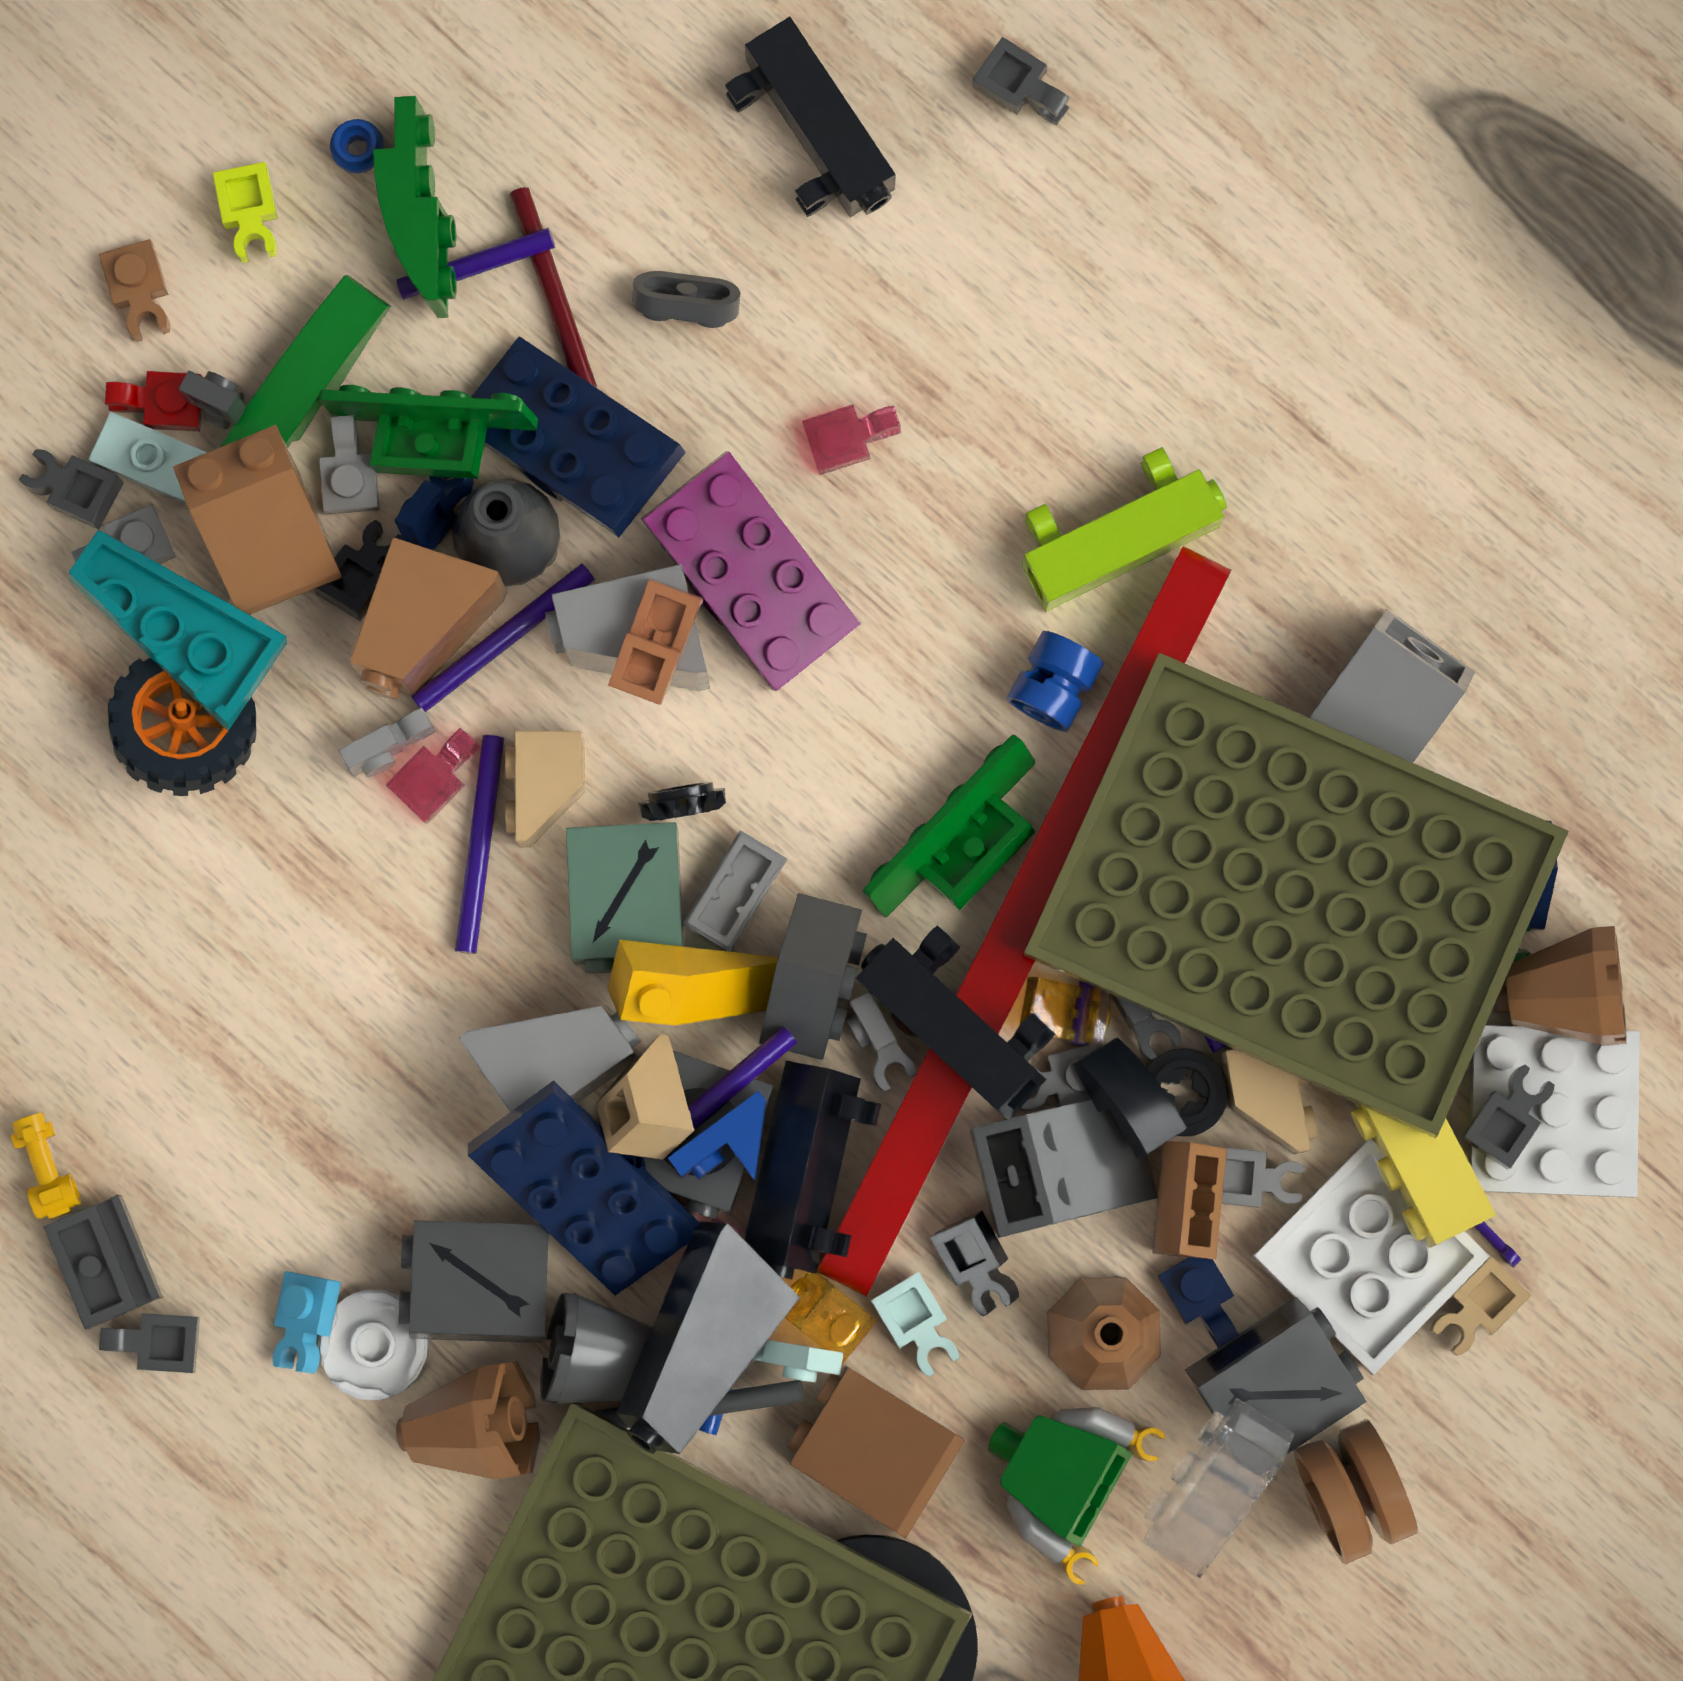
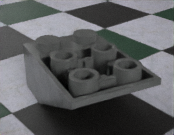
[970,1100,1158,1238]

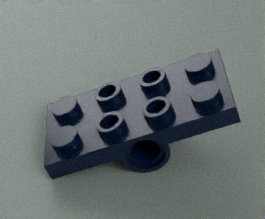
[471,336,686,538]
[468,1080,700,1296]

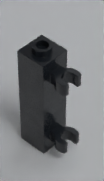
[725,16,896,218]
[855,925,1055,1120]
[744,1061,881,1280]

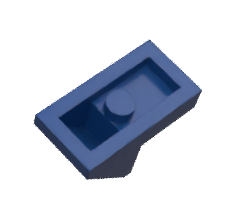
[668,1091,766,1181]

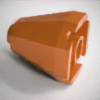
[1078,1596,1185,1681]

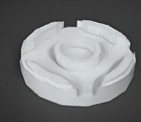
[318,1290,430,1400]

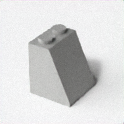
[545,564,710,691]
[1309,609,1475,763]
[459,1006,641,1112]

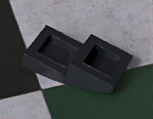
[1072,1037,1187,1157]

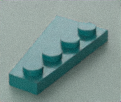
[68,529,287,731]

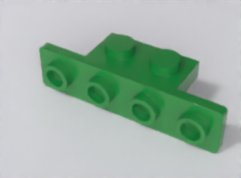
[319,385,538,479]
[863,735,1035,917]

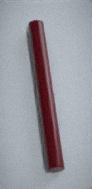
[509,187,597,388]

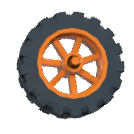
[108,658,256,796]

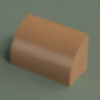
[1152,1141,1227,1260]

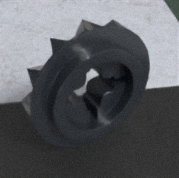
[638,782,726,821]
[1147,1048,1228,1137]

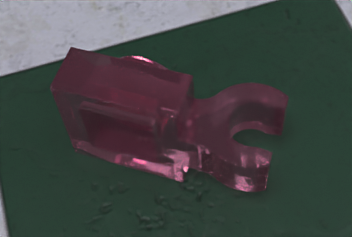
[802,404,902,475]
[386,728,480,824]

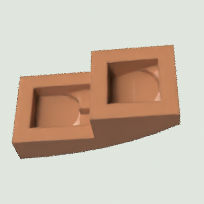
[608,579,703,705]

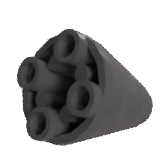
[452,479,561,586]

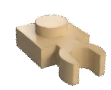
[1430,1256,1531,1356]

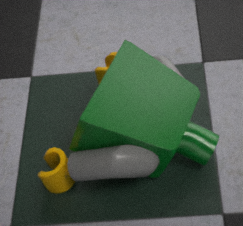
[988,1407,1165,1585]

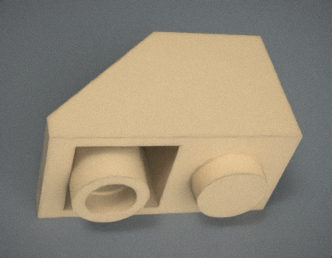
[505,731,585,847]
[596,1034,694,1160]
[1220,1049,1317,1154]

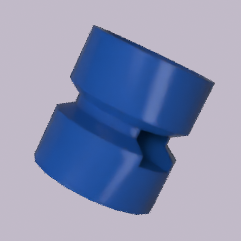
[1006,631,1104,732]

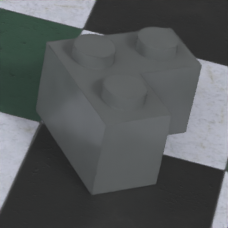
[759,893,867,1060]

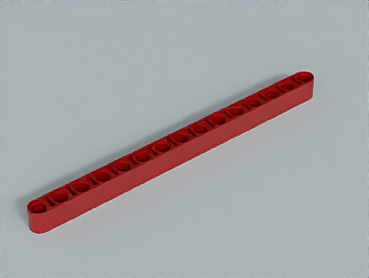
[817,546,1232,1297]

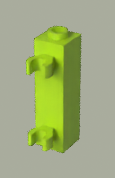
[1022,447,1227,612]

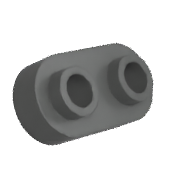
[632,271,741,328]

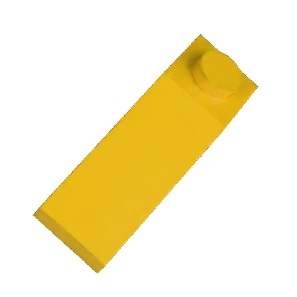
[607,939,778,1026]

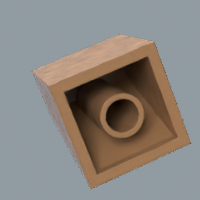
[173,425,342,615]
[350,538,507,700]
[786,1367,965,1539]

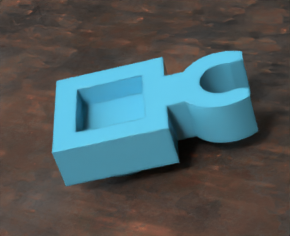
[273,1271,341,1374]

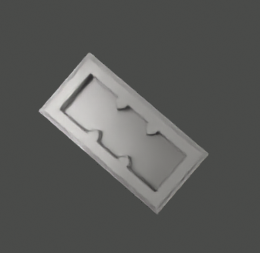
[683,830,787,952]

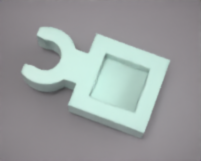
[871,1272,959,1377]
[753,1340,843,1382]

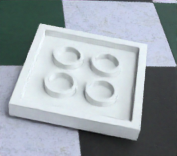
[1468,1025,1640,1198]
[1252,1139,1490,1375]

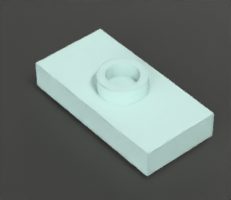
[88,411,207,505]

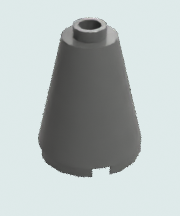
[540,1293,653,1404]

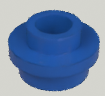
[330,119,384,173]

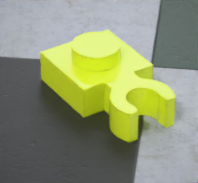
[212,162,278,263]

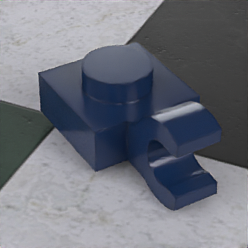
[394,476,474,550]
[1157,1258,1239,1348]

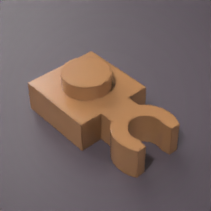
[99,239,170,342]

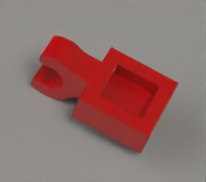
[105,371,202,432]

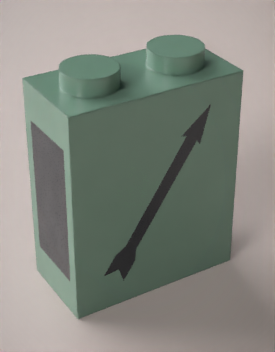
[566,822,684,973]

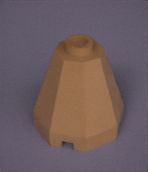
[1497,926,1627,1046]
[1047,1278,1161,1390]
[396,1361,540,1479]

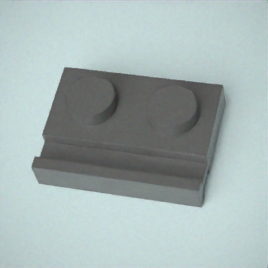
[43,1195,163,1329]

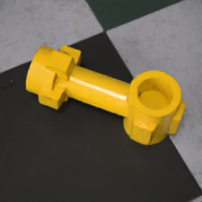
[10,1112,81,1220]

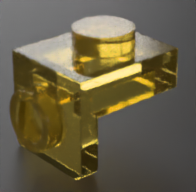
[1019,977,1111,1045]
[785,1272,877,1364]

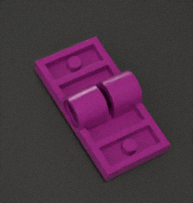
[640,451,861,691]

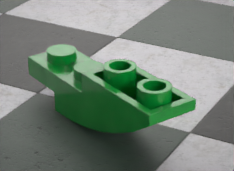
[373,96,457,318]

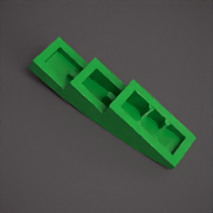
[219,275,391,448]

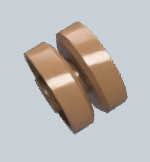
[1294,1419,1418,1565]

